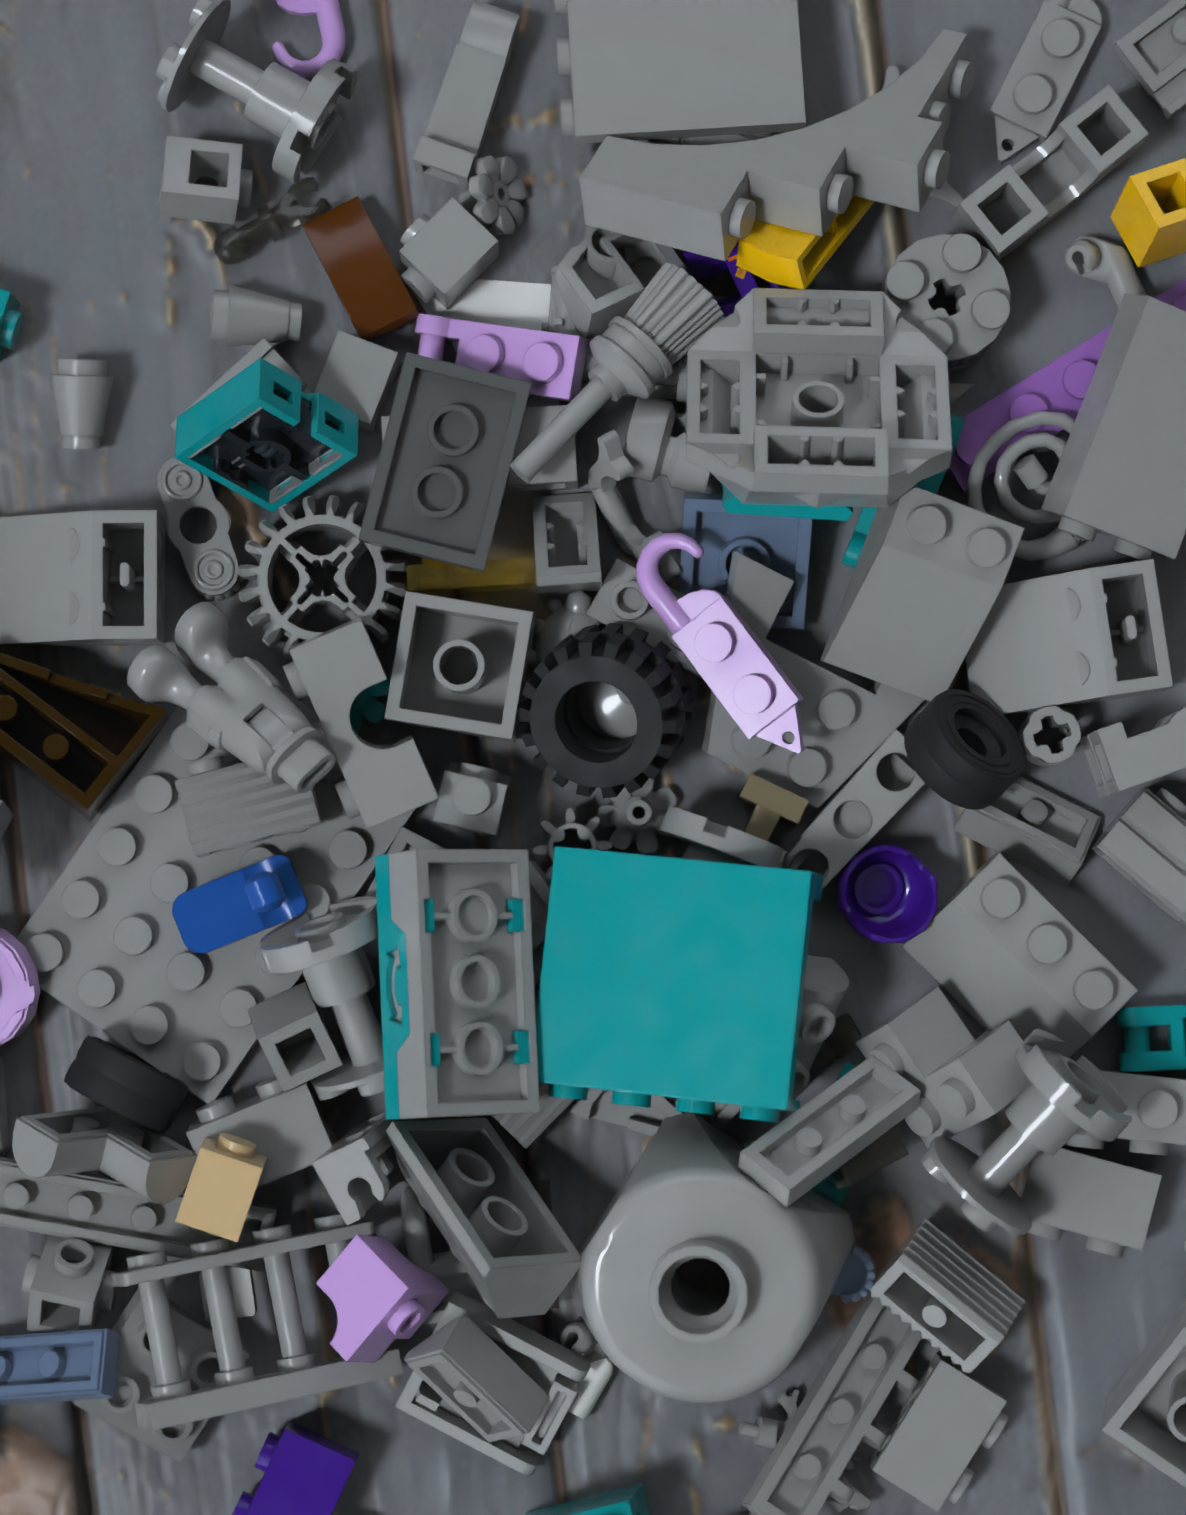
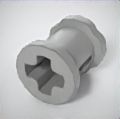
[1018,706,1081,767]

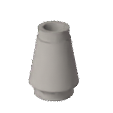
[209,284,302,348]
[51,358,115,449]

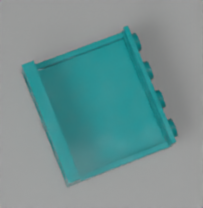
[536,846,823,1122]

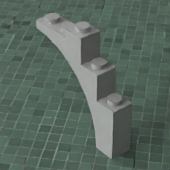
[579,28,975,261]

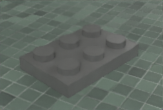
[358,352,532,573]

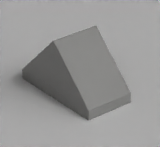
[532,492,602,595]

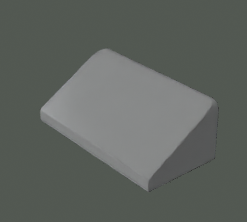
[955,776,1102,885]
[404,1316,548,1442]

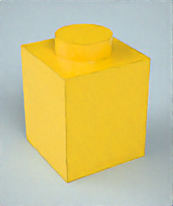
[1110,158,1186,268]

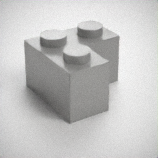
[856,987,1031,1149]

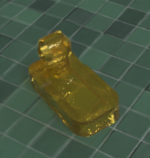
[406,558,536,596]

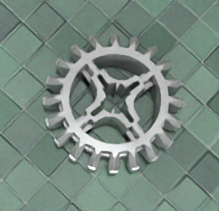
[238,495,410,661]

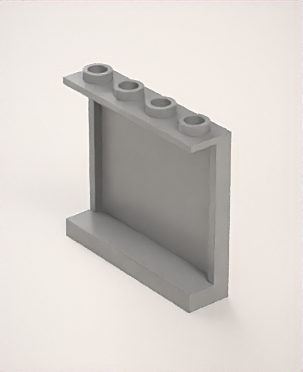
[554,0,806,157]

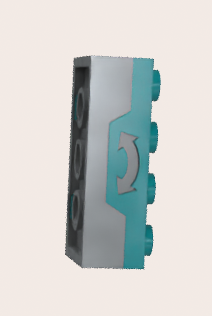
[375,849,540,1120]

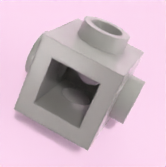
[22,1235,118,1333]

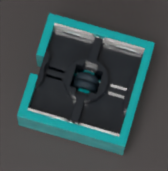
[174,358,359,513]

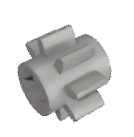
[533,808,612,880]

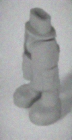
[127,602,336,794]

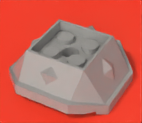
[686,288,952,508]

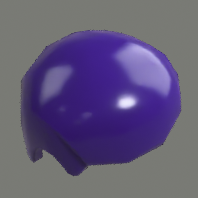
[836,844,938,943]

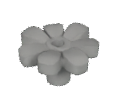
[459,155,528,237]
[597,778,677,855]

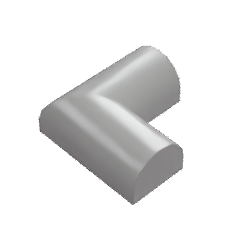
[12,1107,197,1204]

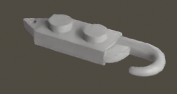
[987,0,1102,165]

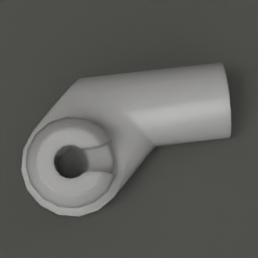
[1064,236,1147,309]

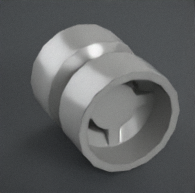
[623,396,711,493]

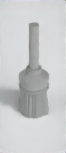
[510,262,725,483]

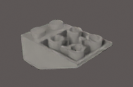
[0,510,165,646]
[965,559,1173,715]

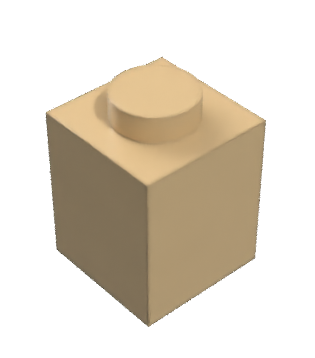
[175,1133,267,1243]

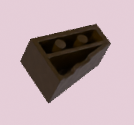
[0,653,169,822]

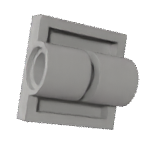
[72,1288,250,1464]

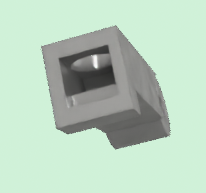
[413,0,521,189]
[781,729,925,888]

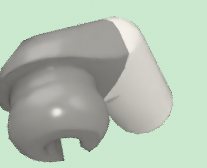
[560,1322,614,1420]

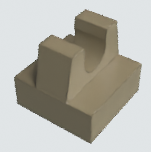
[738,773,809,841]

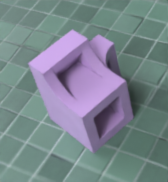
[316,1234,450,1363]

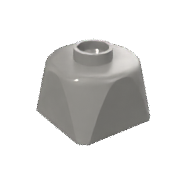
[568,1113,855,1403]

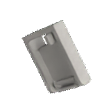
[395,1290,591,1476]

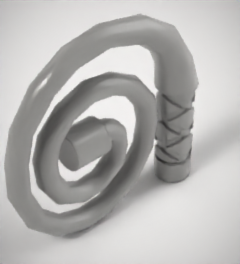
[966,411,1085,561]

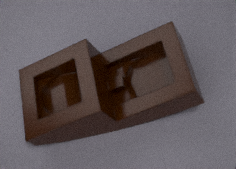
[302,196,419,342]

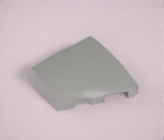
[555,225,693,340]

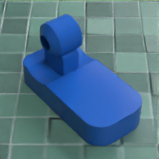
[172,855,308,954]

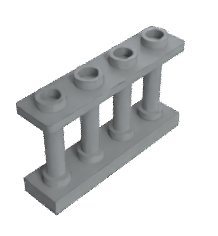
[111,1213,404,1431]

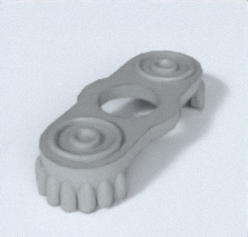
[156,457,244,601]

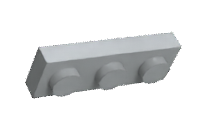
[738,1055,921,1207]

